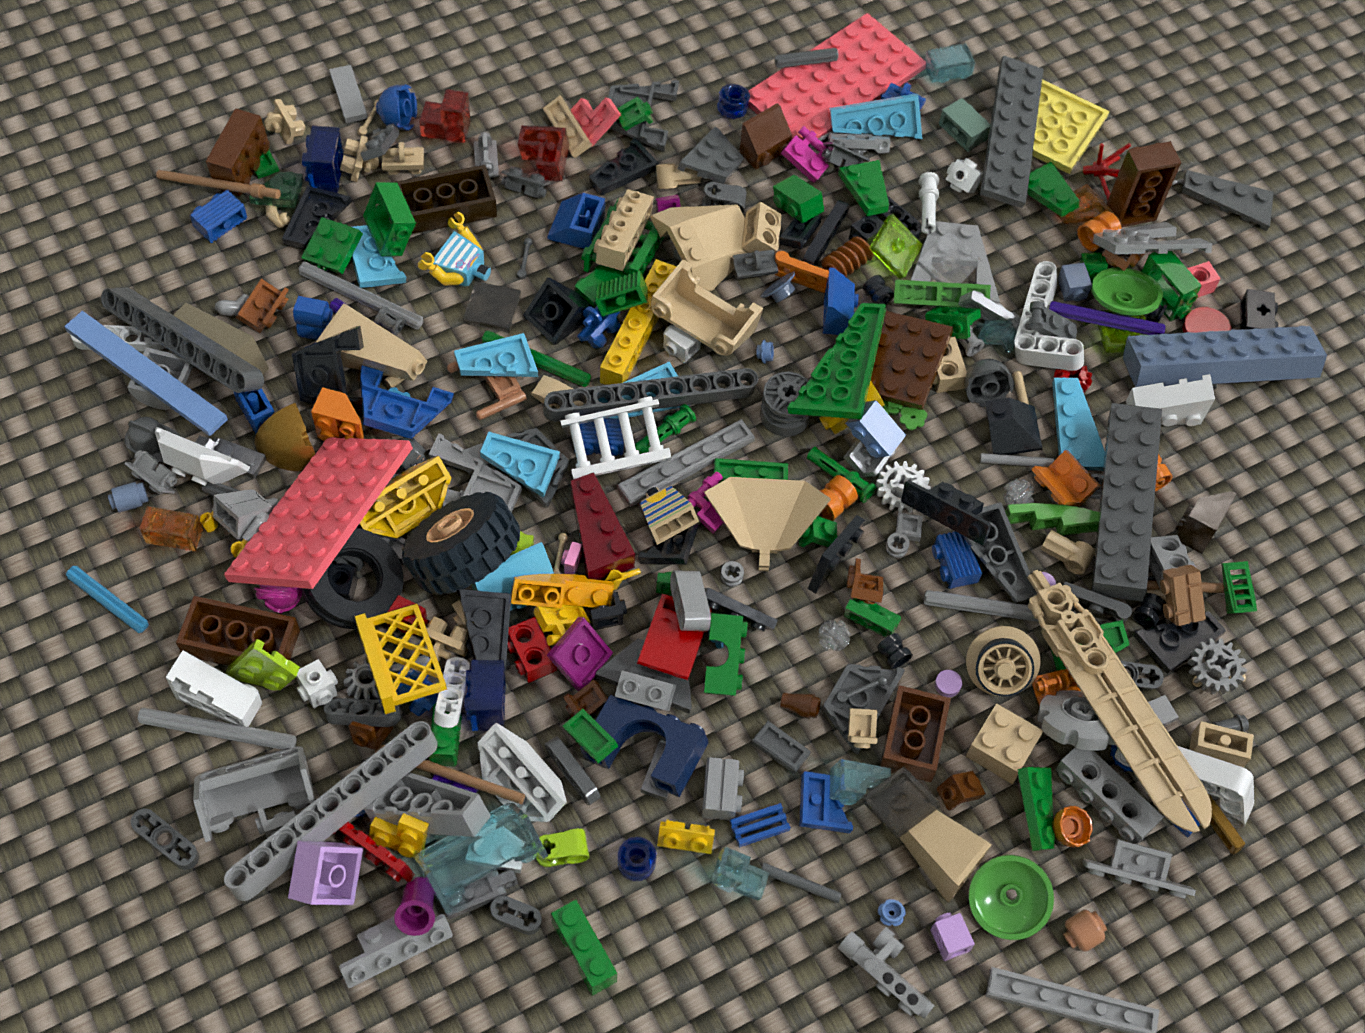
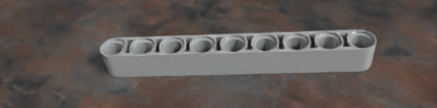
[224,721,438,901]

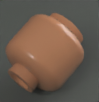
[1063,910,1107,952]

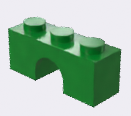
[704,613,748,696]
[551,900,618,996]

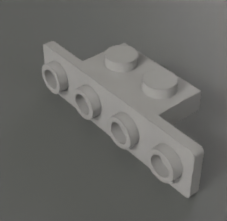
[1082,839,1196,898]
[339,914,453,988]

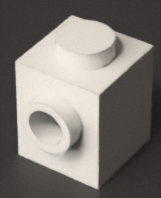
[663,325,701,363]

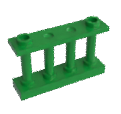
[581,198,665,276]

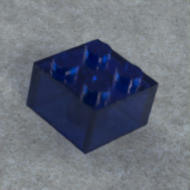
[302,125,344,193]
[465,660,506,731]

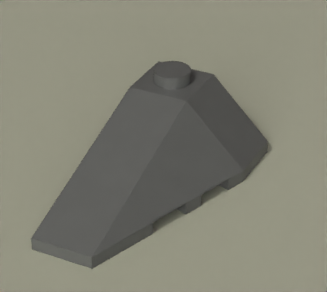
[964,502,1037,603]

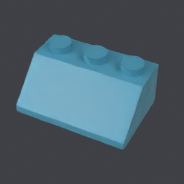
[472,542,554,611]

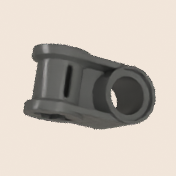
[702,182,747,214]

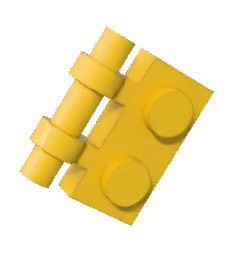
[533,605,590,646]

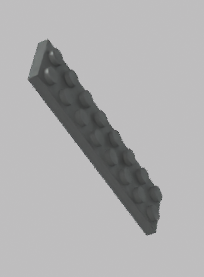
[980,55,1044,208]

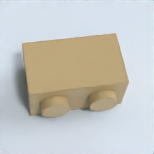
[1189,721,1254,768]

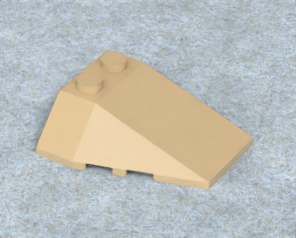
[650,205,749,292]

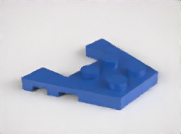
[360,365,454,439]

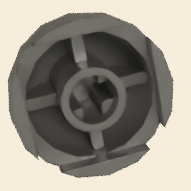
[964,358,1014,407]

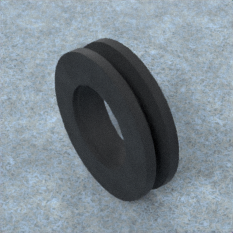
[301,528,404,629]

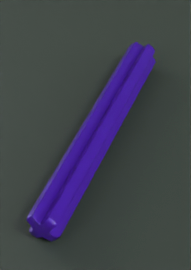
[1048,301,1165,335]

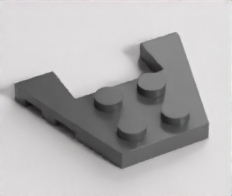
[608,80,679,152]

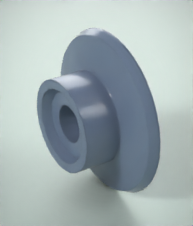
[760,271,795,303]

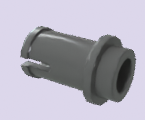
[1212,714,1249,732]

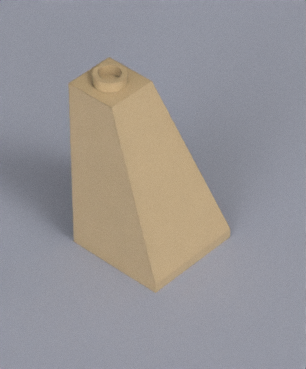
[315,303,428,381]
[887,792,991,902]

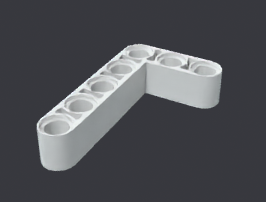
[1014,261,1084,371]
[1115,746,1254,829]

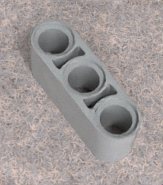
[670,570,711,631]

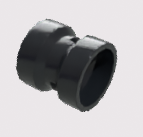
[862,275,894,305]
[1132,593,1166,629]
[877,633,913,669]

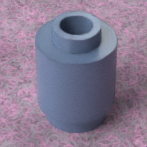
[108,482,149,513]

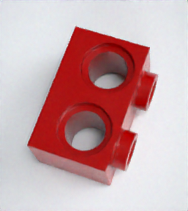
[507,617,557,683]

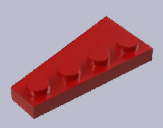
[332,810,415,883]

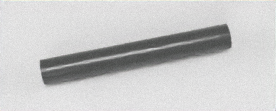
[760,863,842,903]

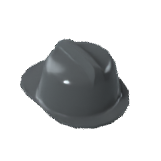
[125,417,180,462]

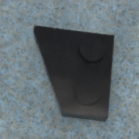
[638,523,699,565]

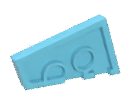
[454,333,538,377]
[480,432,560,498]

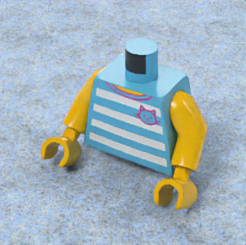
[418,212,491,287]

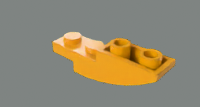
[511,574,614,608]

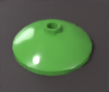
[1092,268,1163,316]
[969,855,1054,940]

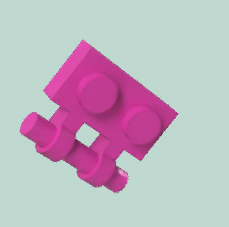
[781,126,829,183]
[687,471,724,534]

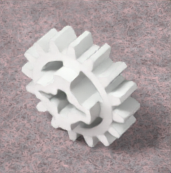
[876,461,931,513]

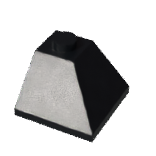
[523,277,594,345]
[985,398,1042,455]

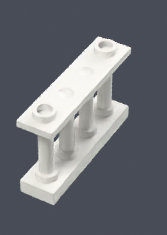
[561,397,671,479]

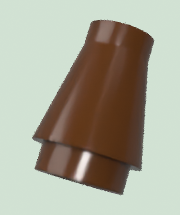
[780,692,821,720]

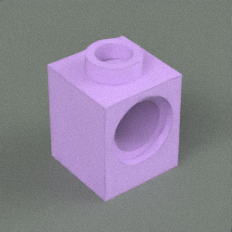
[930,913,974,961]

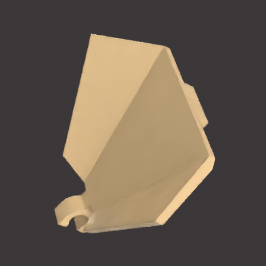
[704,477,831,572]

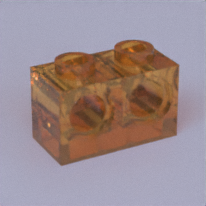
[139,506,203,551]

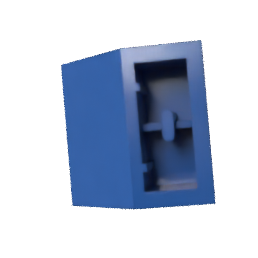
[547,193,605,249]

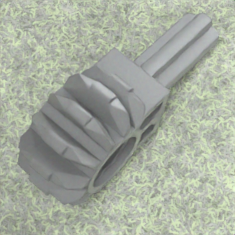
[344,655,430,700]

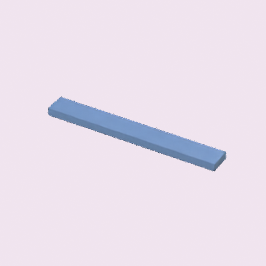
[64,311,228,436]

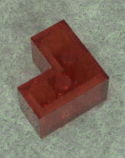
[420,89,471,143]
[518,125,570,182]

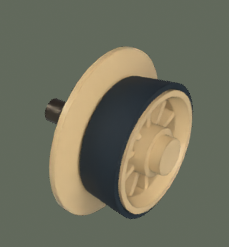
[966,626,1040,696]

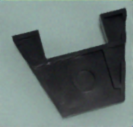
[292,326,364,417]

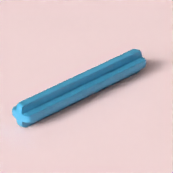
[66,566,149,633]

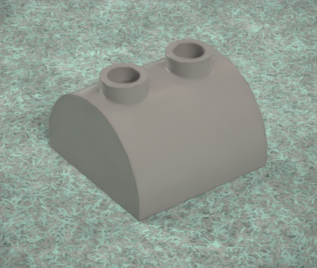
[127,347,194,410]

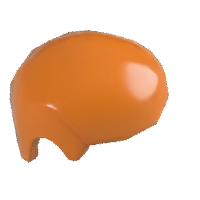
[1052,806,1093,848]

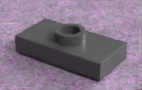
[751,721,811,775]

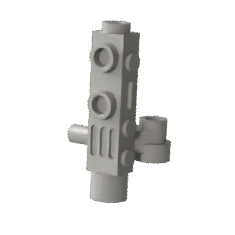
[838,927,934,1019]

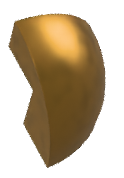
[255,403,315,471]

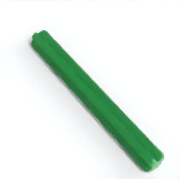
[482,330,591,387]

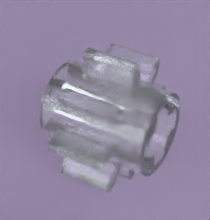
[1003,478,1034,505]
[818,620,851,651]

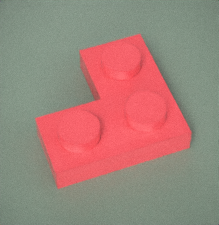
[571,97,621,147]

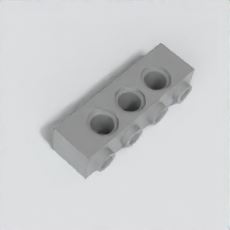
[1056,748,1164,844]

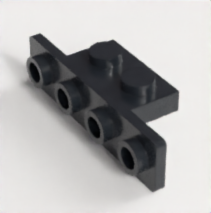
[901,480,991,545]

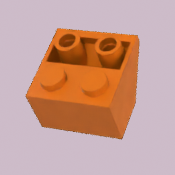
[311,387,364,441]

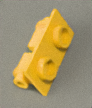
[657,819,715,854]

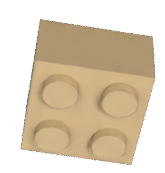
[966,703,1043,784]

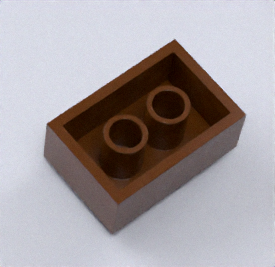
[206,108,270,197]
[879,685,951,782]

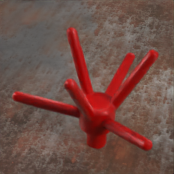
[1083,143,1131,200]

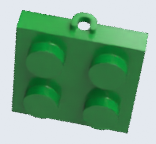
[301,217,363,275]

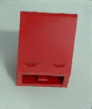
[637,594,712,680]

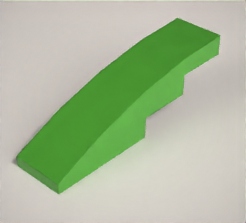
[894,280,991,307]
[1005,503,1099,536]

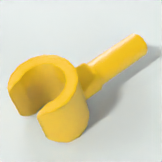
[605,568,641,590]

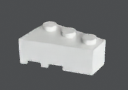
[1126,374,1215,426]
[166,651,262,727]

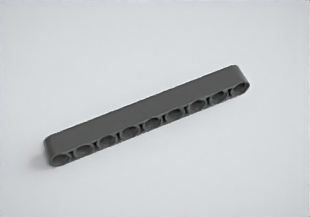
[101,287,264,393]
[543,368,758,421]

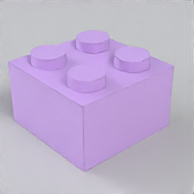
[288,841,363,905]

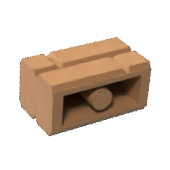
[1160,565,1206,626]

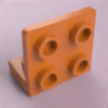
[1031,450,1101,506]

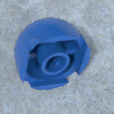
[376,85,417,130]

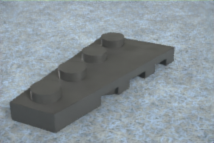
[1182,170,1274,231]

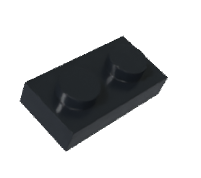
[779,215,821,249]

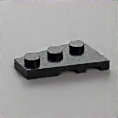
[589,138,659,196]
[458,589,511,673]

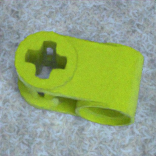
[535,829,589,867]

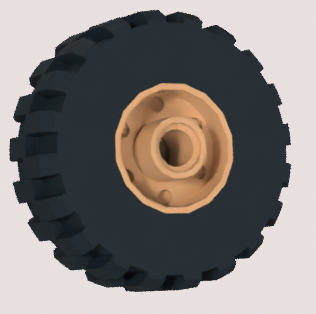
[402,491,520,595]

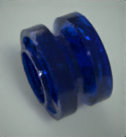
[717,84,750,119]
[617,837,657,881]

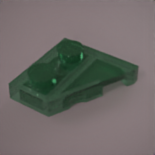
[249,172,304,208]

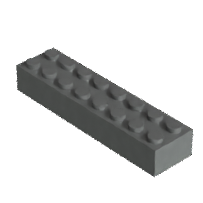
[1091,403,1162,601]

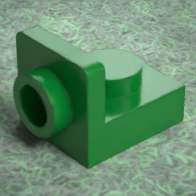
[617,97,653,131]
[1081,253,1108,283]

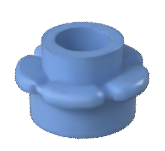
[757,340,774,364]
[878,899,906,926]

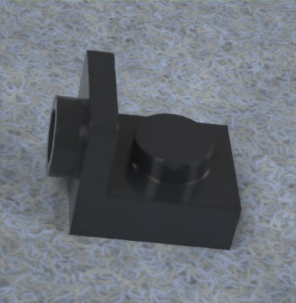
[590,591,627,630]

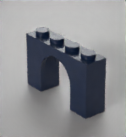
[580,695,709,797]

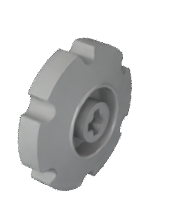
[1037,690,1116,751]

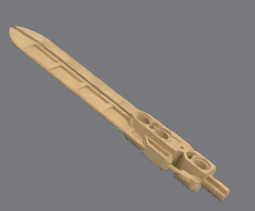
[1027,570,1212,833]

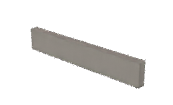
[617,419,755,507]
[985,967,1159,1033]

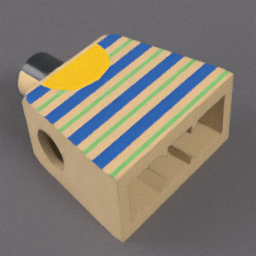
[640,486,699,545]

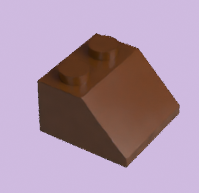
[739,103,792,170]

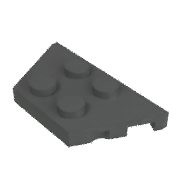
[677,126,744,184]
[484,428,569,508]
[596,638,692,714]
[822,664,905,754]

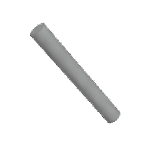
[979,453,1054,467]

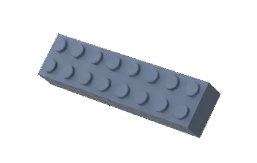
[1123,326,1327,387]

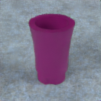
[394,877,435,936]

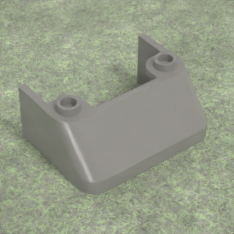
[193,747,316,842]

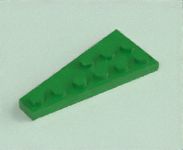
[787,303,886,419]

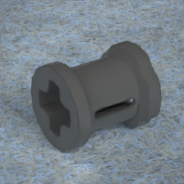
[374,306,406,336]

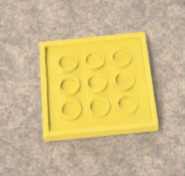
[1032,79,1109,174]

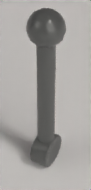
[517,238,533,280]
[837,675,887,703]

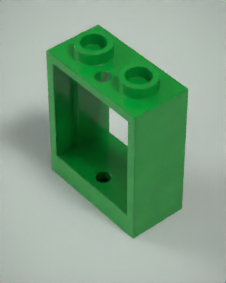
[363,182,416,256]
[1141,251,1202,322]

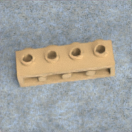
[594,189,654,271]

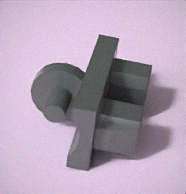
[732,250,778,279]

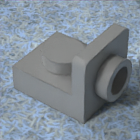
[255,807,296,838]

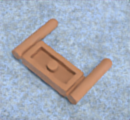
[447,361,527,420]

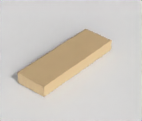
[543,95,592,158]

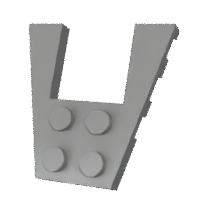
[911,221,999,303]
[1093,222,1212,254]
[429,434,522,513]

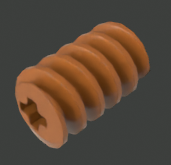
[822,237,873,277]

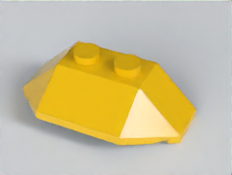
[359,456,451,538]

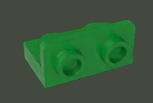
[925,306,981,339]
[844,598,901,638]

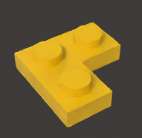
[369,813,429,860]

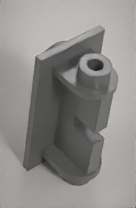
[822,140,870,167]
[501,166,551,199]

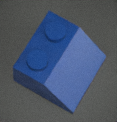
[823,268,859,335]

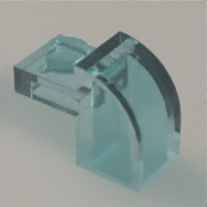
[711,847,769,901]

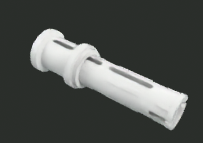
[919,172,939,234]

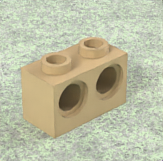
[742,202,781,253]
[933,337,967,393]

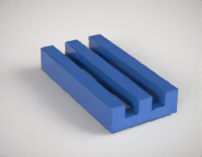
[730,803,791,848]

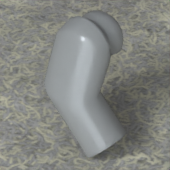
[215,294,249,317]

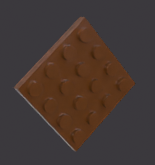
[871,311,953,410]

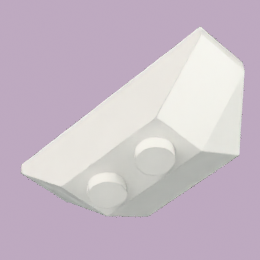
[155,427,250,486]
[478,723,567,822]

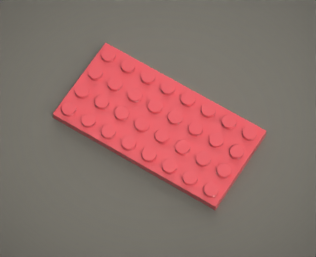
[742,13,927,140]
[224,437,413,589]

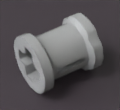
[956,326,984,356]

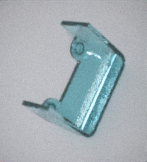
[415,803,548,914]

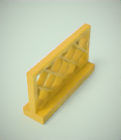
[355,604,447,714]

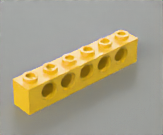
[600,259,677,385]

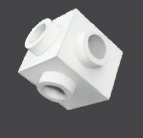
[946,158,983,193]
[296,659,338,708]

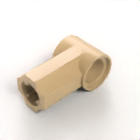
[656,164,702,189]
[1040,530,1095,575]

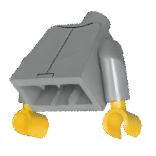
[200,489,278,558]

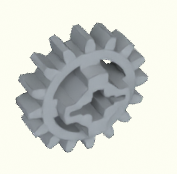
[1188,638,1247,695]

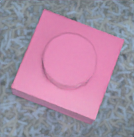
[561,542,582,574]

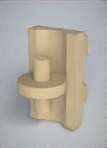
[264,99,305,144]
[340,135,379,182]
[382,142,424,175]
[425,616,469,662]

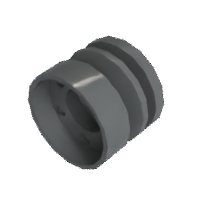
[760,371,810,437]

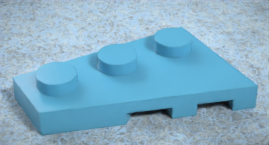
[351,225,407,288]

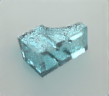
[830,759,891,805]

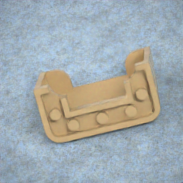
[651,259,763,356]

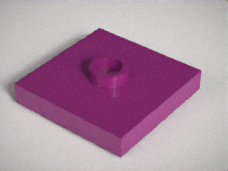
[547,617,613,691]

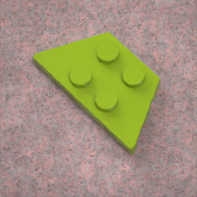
[225,639,300,690]

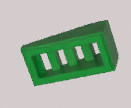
[1221,561,1257,614]

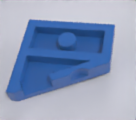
[799,771,853,833]

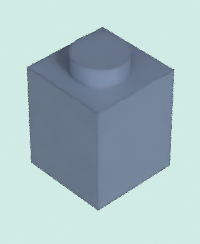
[1057,263,1092,301]

